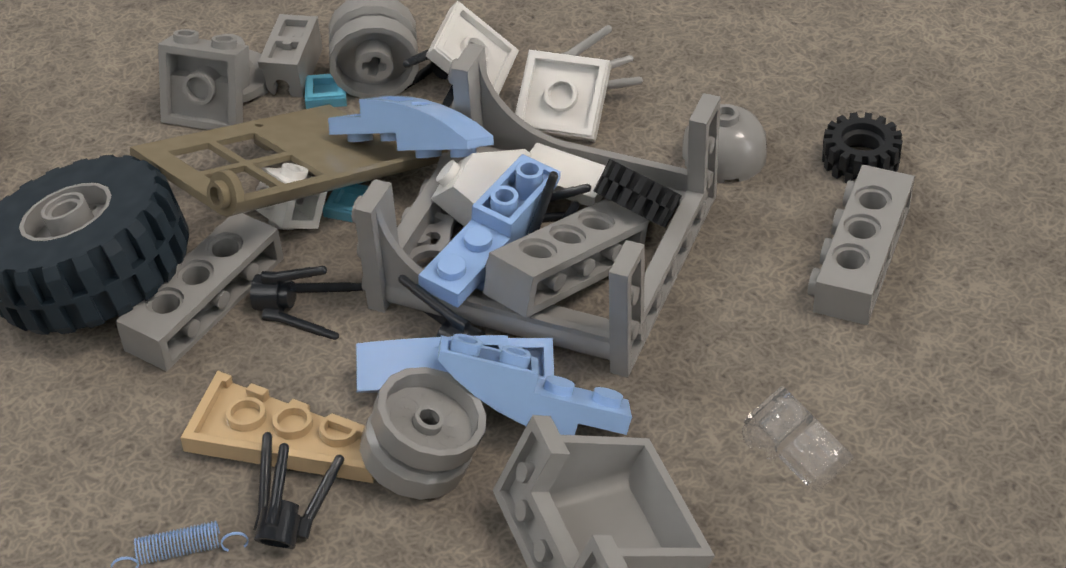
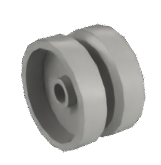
[328,0,419,98]
[360,367,486,500]

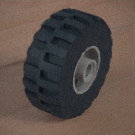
[0,155,189,335]

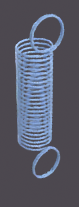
[111,521,249,568]

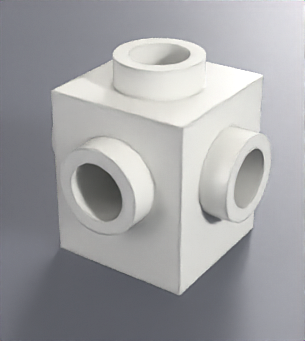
[256,163,327,230]

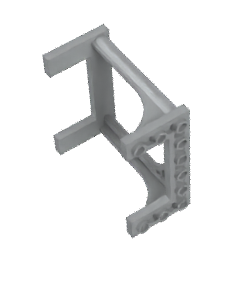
[351,43,721,377]

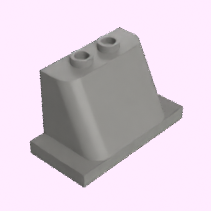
[492,415,715,568]

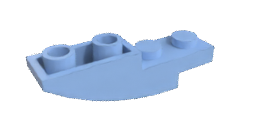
[328,96,494,158]
[418,154,561,308]
[438,334,632,435]
[356,335,554,393]

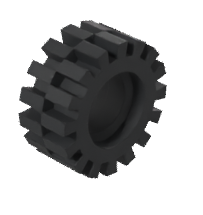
[822,112,903,183]
[593,159,682,228]

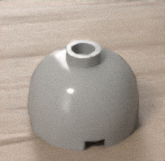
[682,104,767,183]

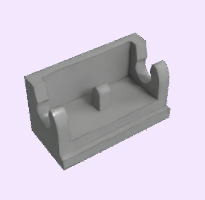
[258,14,323,97]

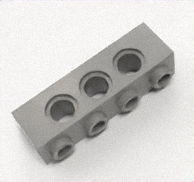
[807,165,915,325]
[483,198,649,318]
[116,213,284,372]

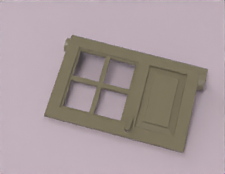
[130,104,448,217]

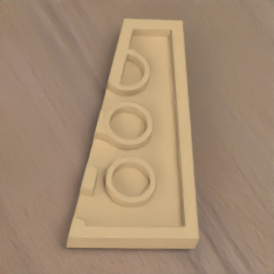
[181,371,375,483]

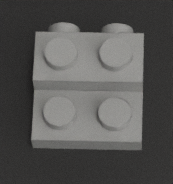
[158,29,249,130]

